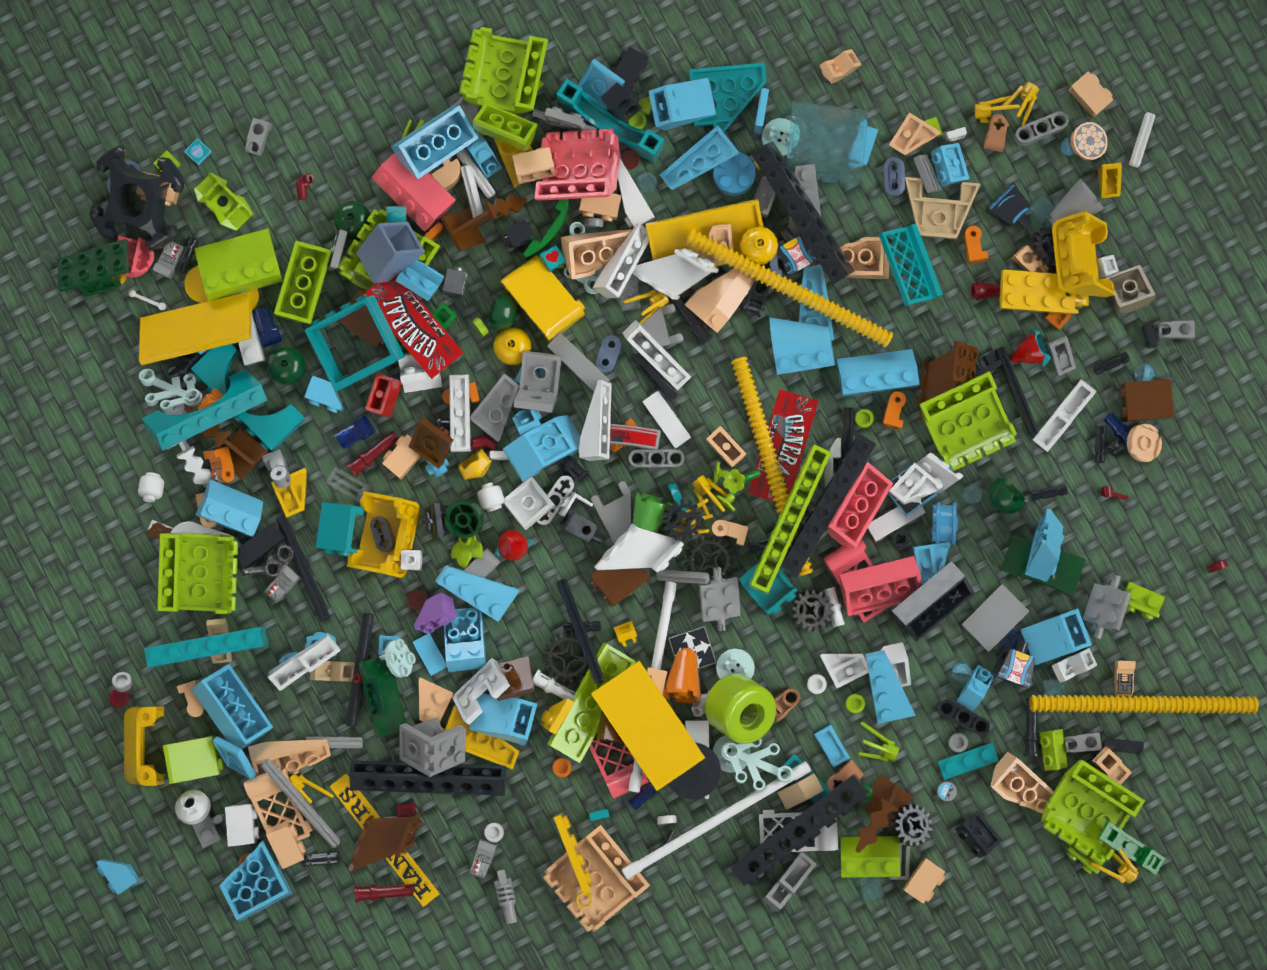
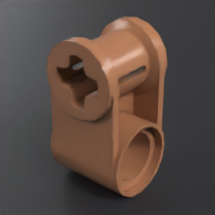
[983,114,1008,152]
[774,688,800,723]
[827,759,864,791]

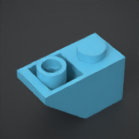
[466,131,502,178]
[305,376,344,413]
[956,665,994,712]
[96,859,140,895]

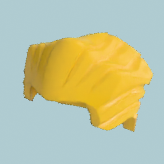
[459,449,492,480]

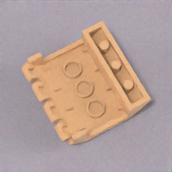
[543,825,650,932]

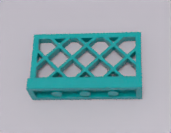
[878,224,943,306]

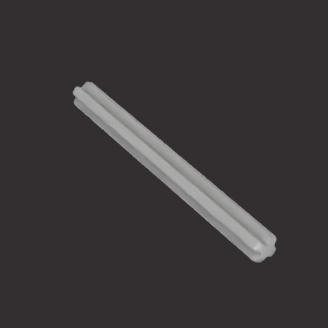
[261,759,340,848]

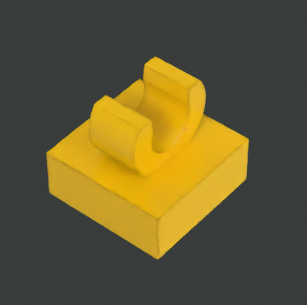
[614,621,637,647]

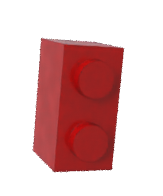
[365,373,401,418]

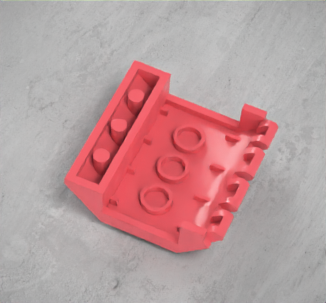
[534,129,620,200]

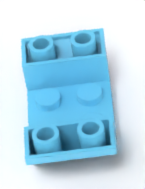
[503,415,581,482]

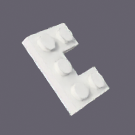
[452,658,510,725]

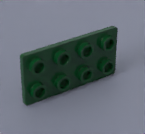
[58,239,129,297]
[1001,535,1086,595]
[358,658,407,738]

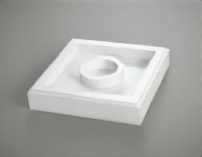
[504,477,555,530]

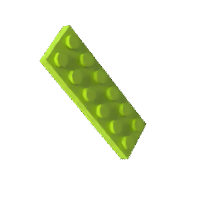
[547,642,636,763]

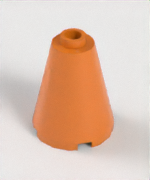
[663,648,701,703]

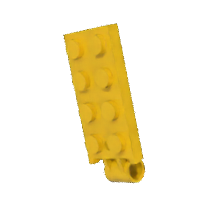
[1000,270,1089,314]
[554,813,592,908]

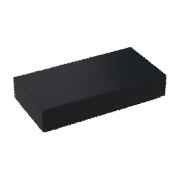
[1101,738,1144,754]

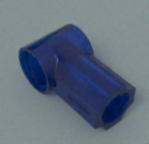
[253,307,282,347]
[335,415,376,450]

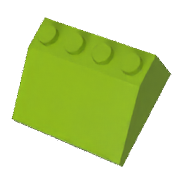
[194,229,283,301]

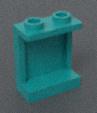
[316,502,364,556]
[738,562,797,615]

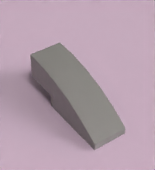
[762,852,816,912]

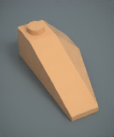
[561,229,633,279]
[810,237,890,279]
[684,267,756,333]
[248,739,331,776]
[990,752,1054,814]

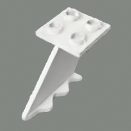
[632,248,719,300]
[165,405,212,488]
[595,524,684,573]

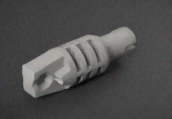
[494,869,517,924]

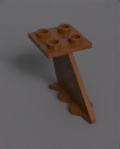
[441,194,527,251]
[917,341,978,420]
[184,406,267,480]
[855,774,913,853]
[349,812,422,871]

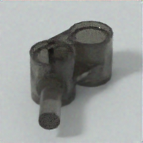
[242,545,293,578]

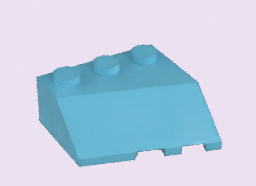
[769,317,835,375]
[1025,508,1064,582]
[220,841,292,921]

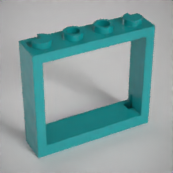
[305,294,405,392]

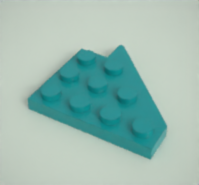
[689,63,767,133]

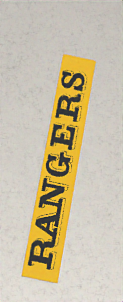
[329,774,440,907]

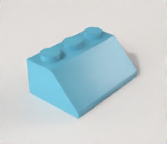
[196,479,263,537]

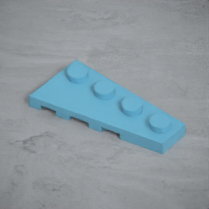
[660,125,739,190]
[799,265,834,341]
[435,565,520,622]
[865,650,916,724]

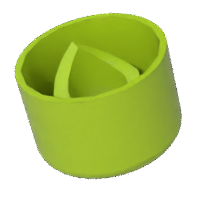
[705,674,776,744]

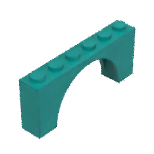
[556,78,664,164]
[191,344,306,451]
[141,369,267,450]
[144,627,269,668]

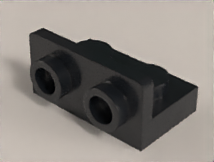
[955,810,1002,858]

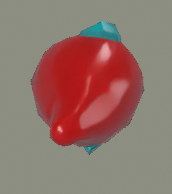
[1011,329,1051,366]
[494,530,533,561]

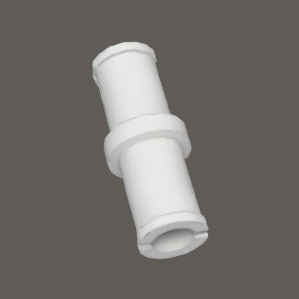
[823,587,845,627]

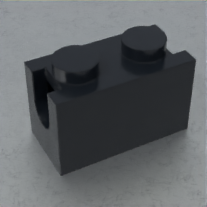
[611,46,649,91]

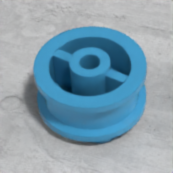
[713,152,755,196]
[932,502,958,545]

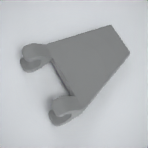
[631,304,684,354]
[591,481,631,544]

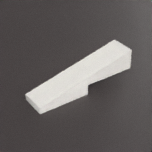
[1033,379,1096,452]
[268,635,340,691]

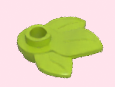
[451,535,483,569]

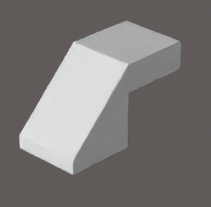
[1052,648,1097,683]

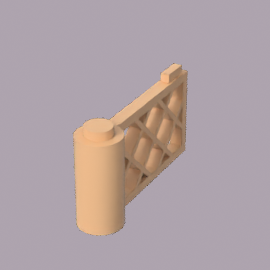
[244,767,313,841]

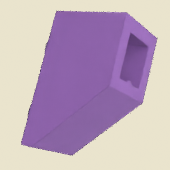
[414,592,456,634]

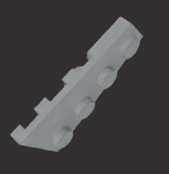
[788,163,821,237]

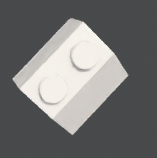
[225,803,260,847]

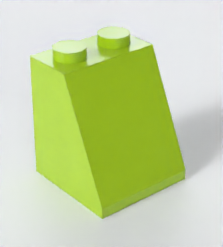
[163,736,224,784]

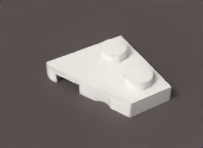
[916,453,963,494]
[889,463,943,505]
[820,654,868,688]

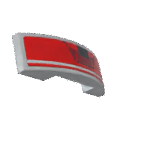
[610,424,661,450]

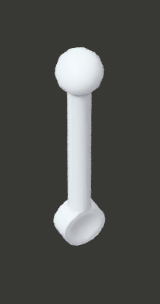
[129,290,166,311]

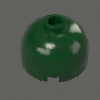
[334,201,371,240]
[488,292,520,331]
[268,347,307,385]
[989,476,1027,514]
[445,499,484,539]

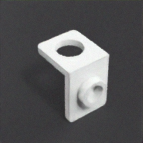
[558,492,593,516]

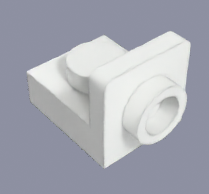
[401,550,422,571]

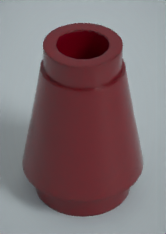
[971,281,1000,300]

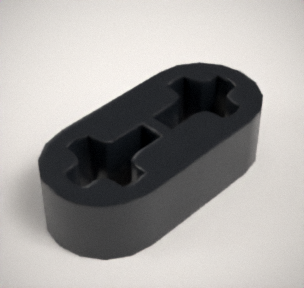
[370,516,395,552]

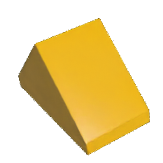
[1097,163,1122,198]

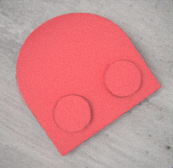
[117,236,154,278]

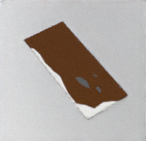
[146,520,173,539]

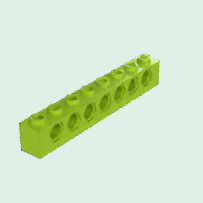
[748,444,832,594]

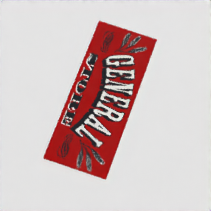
[362,274,464,379]
[748,389,819,502]

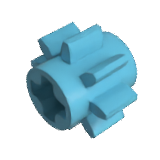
[425,459,450,477]

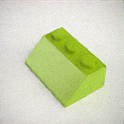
[472,102,538,151]
[841,836,900,877]

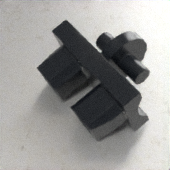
[975,353,1002,379]
[419,503,451,539]

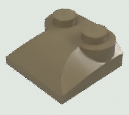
[1105,265,1156,313]

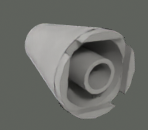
[1049,178,1104,225]

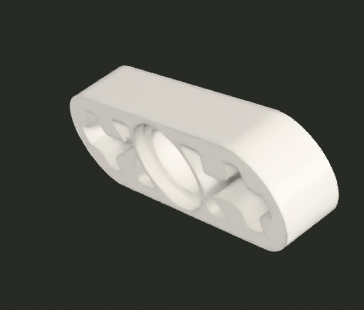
[537,476,574,525]

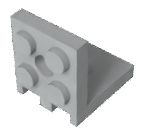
[514,351,562,412]
[399,723,466,777]

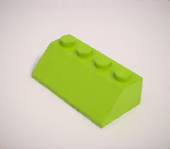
[274,241,332,324]

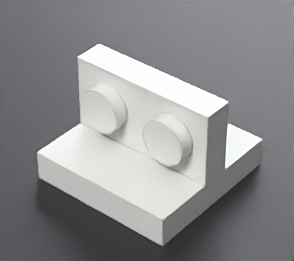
[398,353,442,393]

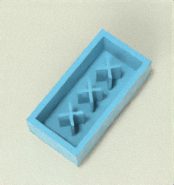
[192,664,273,749]

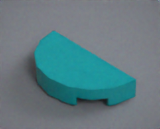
[667,482,686,519]

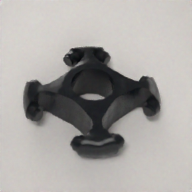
[89,145,185,251]

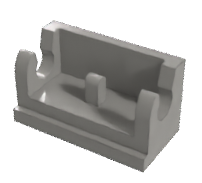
[754,176,776,219]

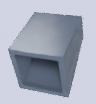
[357,221,425,283]

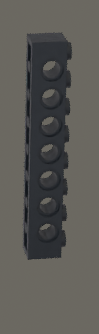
[751,141,855,284]
[780,434,876,577]
[349,760,506,796]
[730,773,869,886]

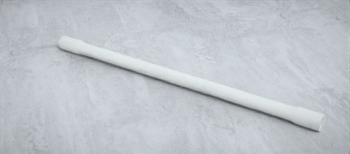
[628,581,677,793]
[621,761,811,879]

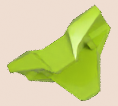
[194,173,254,231]

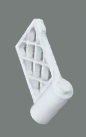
[759,807,839,853]

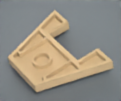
[905,177,980,239]

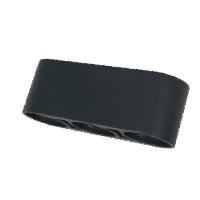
[233,523,285,572]
[936,699,990,735]

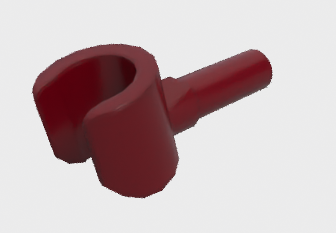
[1101,486,1128,500]

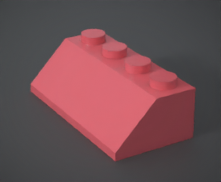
[371,153,456,232]
[828,462,893,548]
[839,556,921,616]

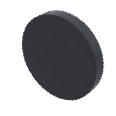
[668,743,721,799]

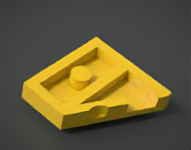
[271,468,307,518]
[540,698,574,735]

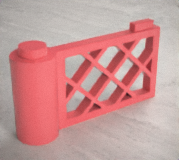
[823,540,890,623]
[589,739,648,799]

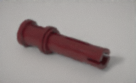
[346,430,399,477]
[354,884,414,903]

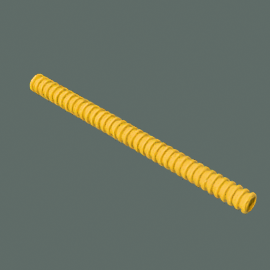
[686,229,893,348]
[731,357,813,576]
[1030,695,1259,714]

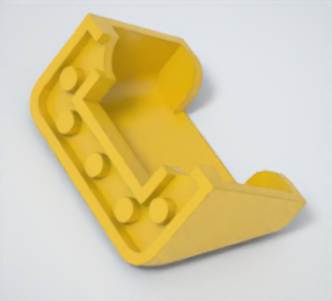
[1052,211,1115,297]
[500,255,585,343]
[347,491,420,578]
[124,706,164,786]

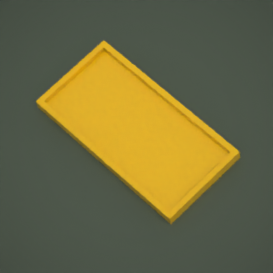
[645,199,764,267]
[139,292,251,365]
[591,661,705,791]

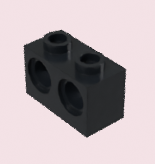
[600,82,642,123]
[503,219,535,252]

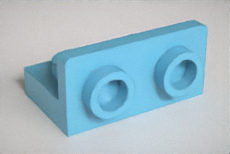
[931,143,969,187]
[396,259,444,301]
[512,409,542,435]

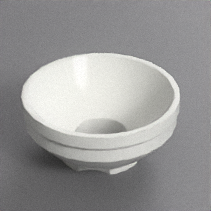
[175,790,211,825]

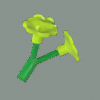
[714,461,761,512]

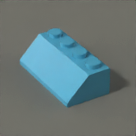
[391,105,479,179]
[836,349,920,397]

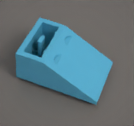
[649,78,716,131]
[444,607,486,672]
[1020,609,1092,666]
[469,693,537,745]

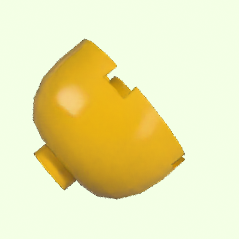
[740,226,778,265]
[493,327,531,365]

